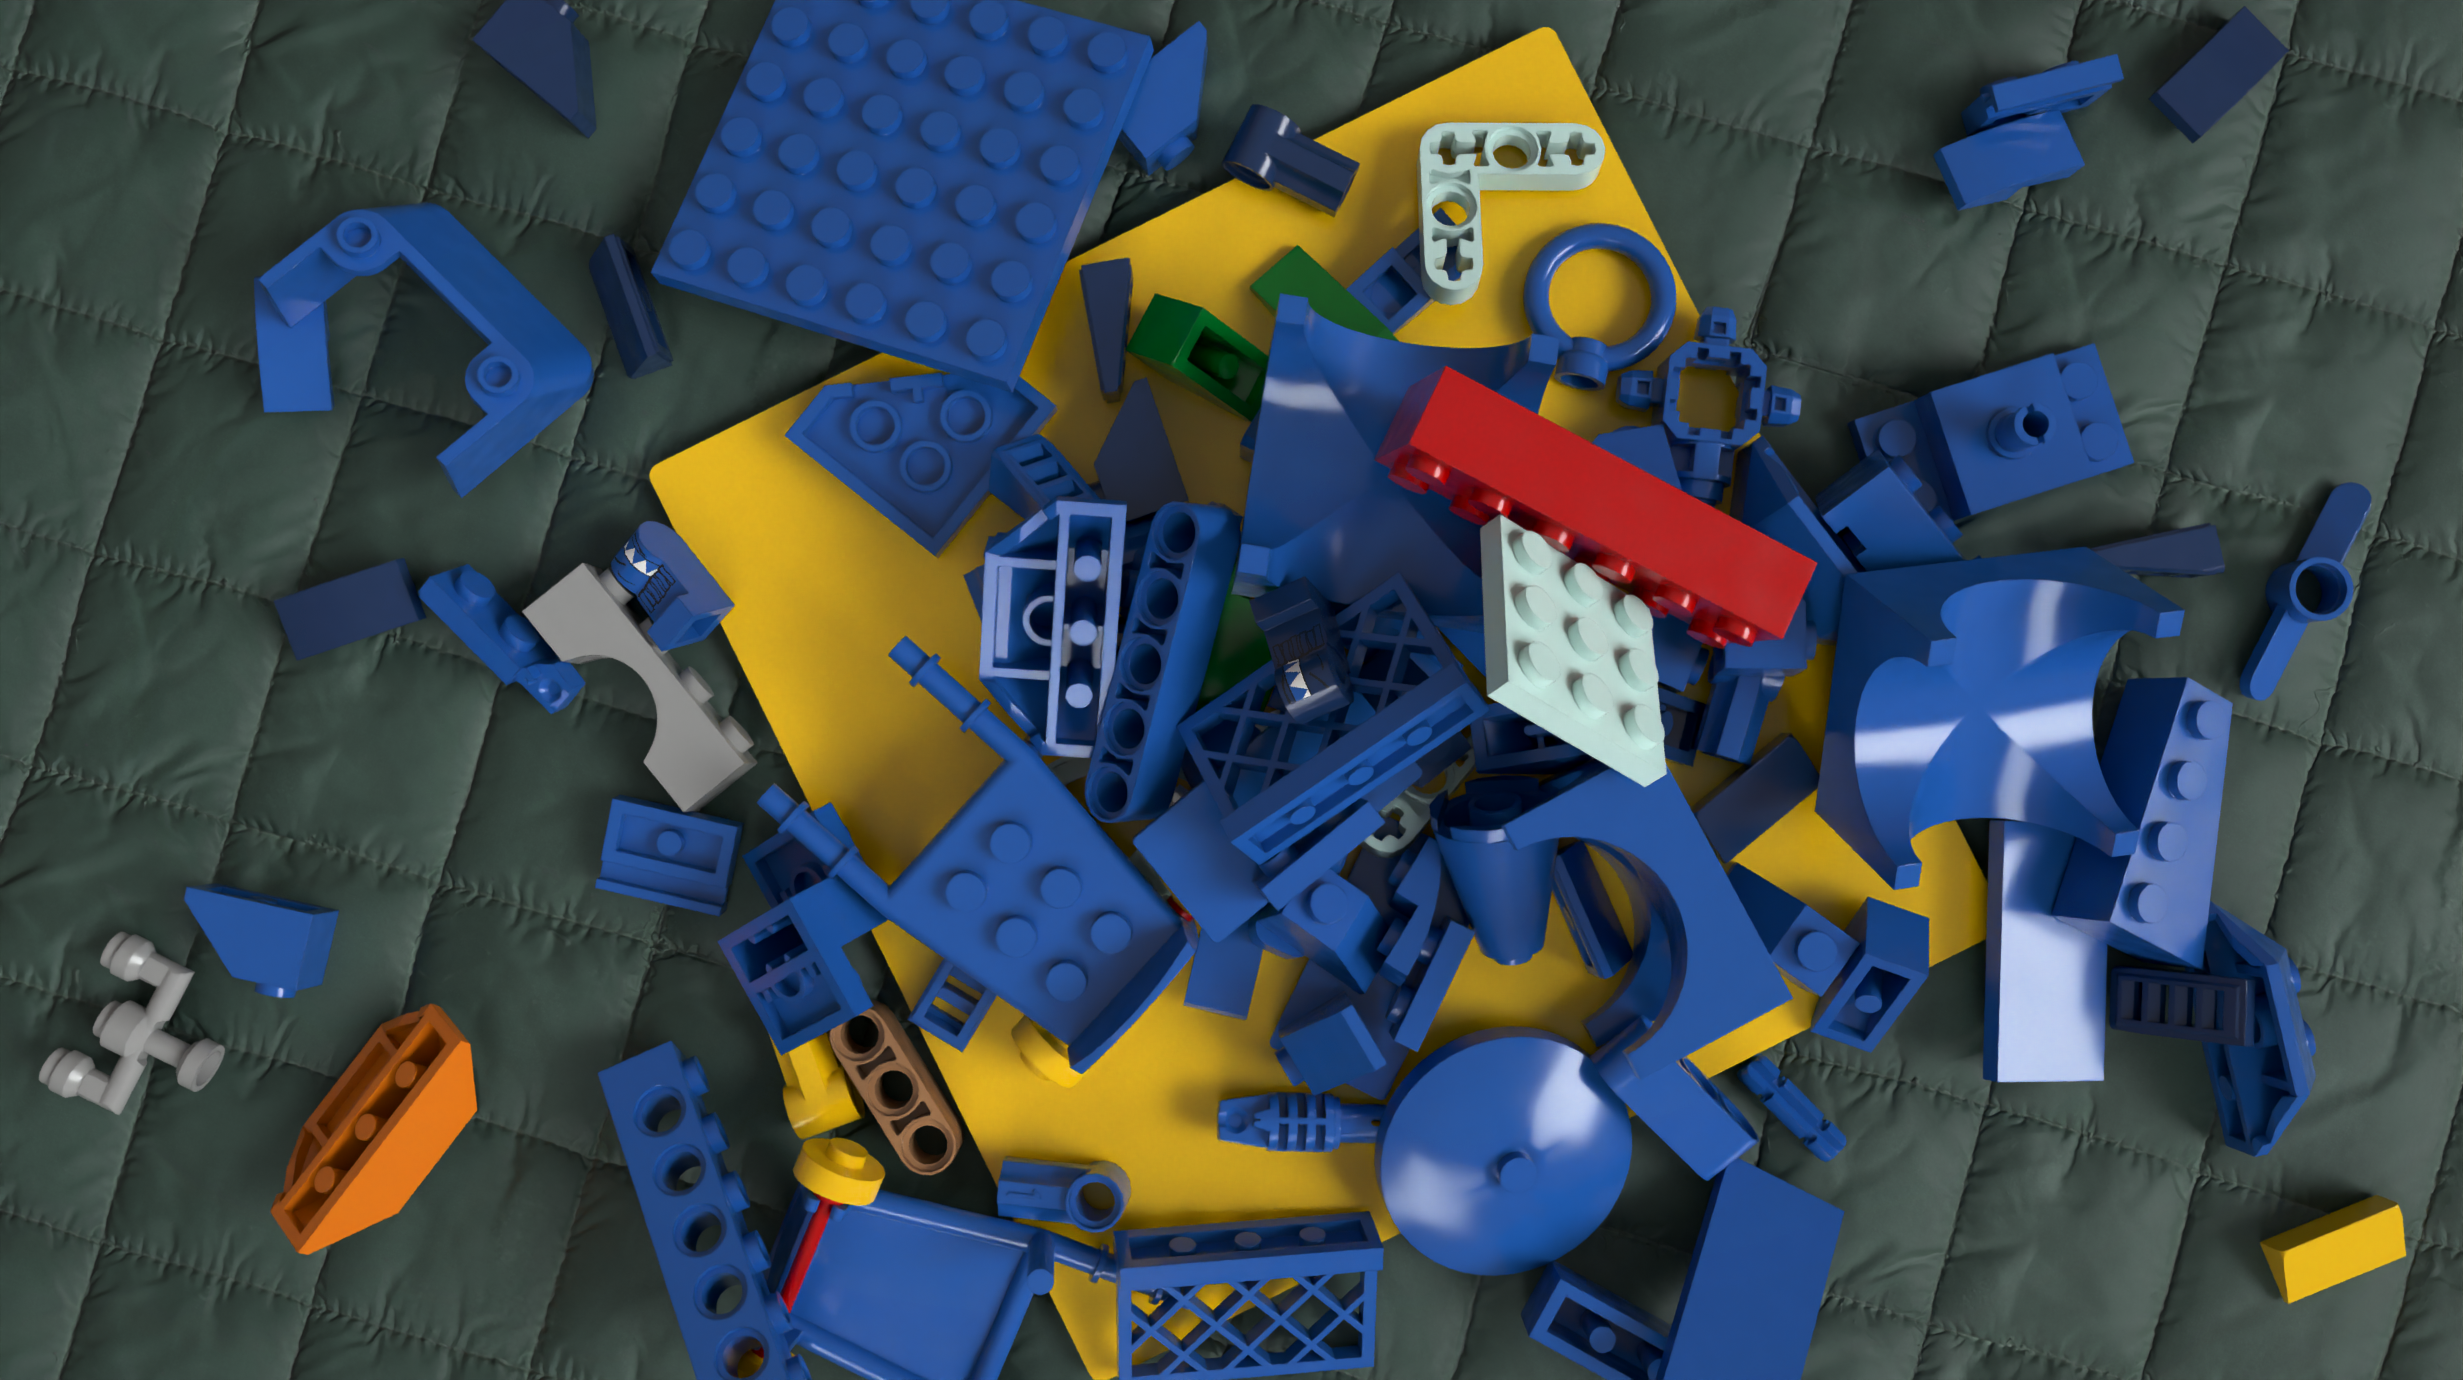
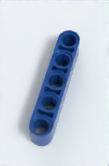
[1084,501,1241,823]

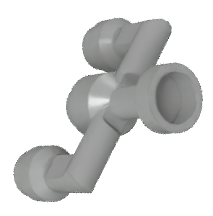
[39,932,225,1115]

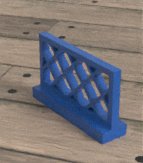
[1176,572,1490,866]
[1113,1211,1384,1380]

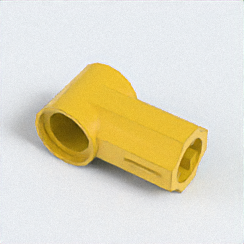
[768,1030,865,1140]

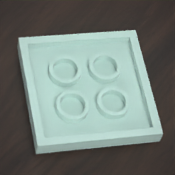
[1480,514,1667,787]

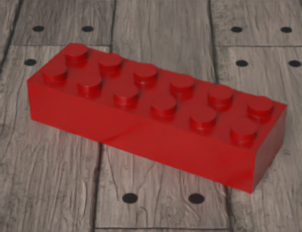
[1374,366,1818,649]

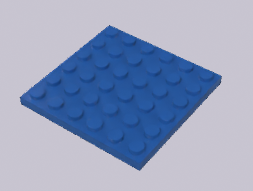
[651,0,1154,392]

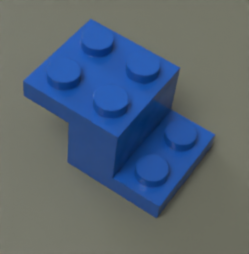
[717,802,889,1055]

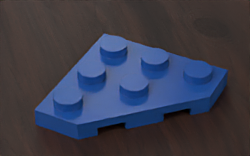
[784,373,1058,558]

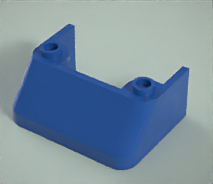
[257,202,594,498]

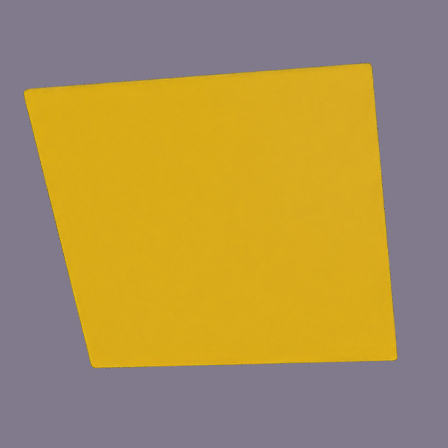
[649,27,1988,1380]

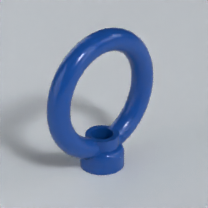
[1523,223,1676,391]

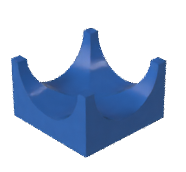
[1232,293,1560,633]
[1815,547,2185,890]
[1500,759,1793,1080]

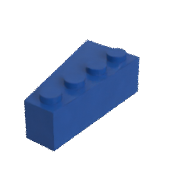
[1815,449,1982,572]
[2051,677,2233,970]

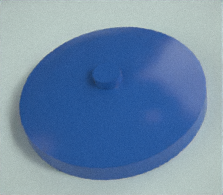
[1374,1026,1632,1276]

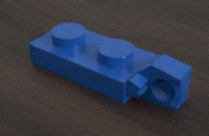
[418,564,586,714]

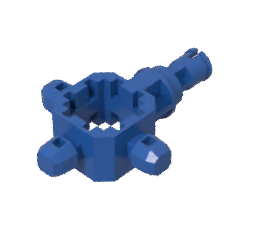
[1615,306,1801,508]

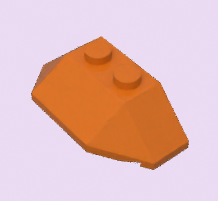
[270,1003,477,1255]

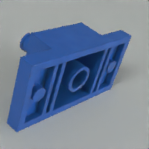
[1847,343,2134,521]

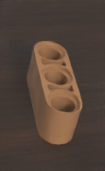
[830,1000,964,1175]

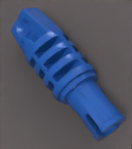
[1216,1092,1387,1152]

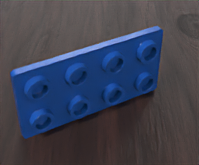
[1133,692,1422,943]
[1270,816,1475,1100]

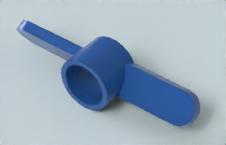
[2240,482,2371,701]

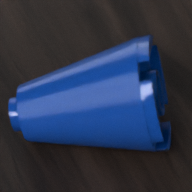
[1429,775,1559,966]

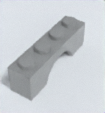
[522,563,758,812]

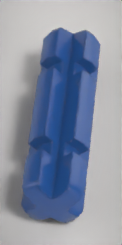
[1737,1053,1847,1162]

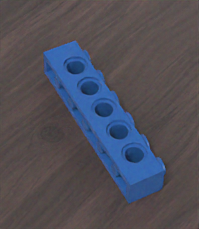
[598,1041,812,1380]

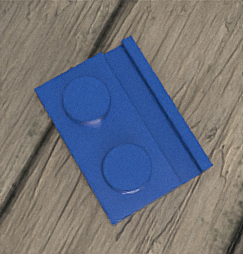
[1961,54,2124,137]
[595,795,744,916]

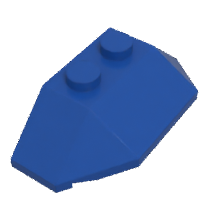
[1729,436,1866,646]
[979,496,1127,758]
[2185,901,2316,1157]

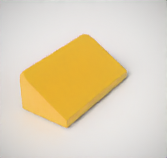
[2260,1195,2406,1304]

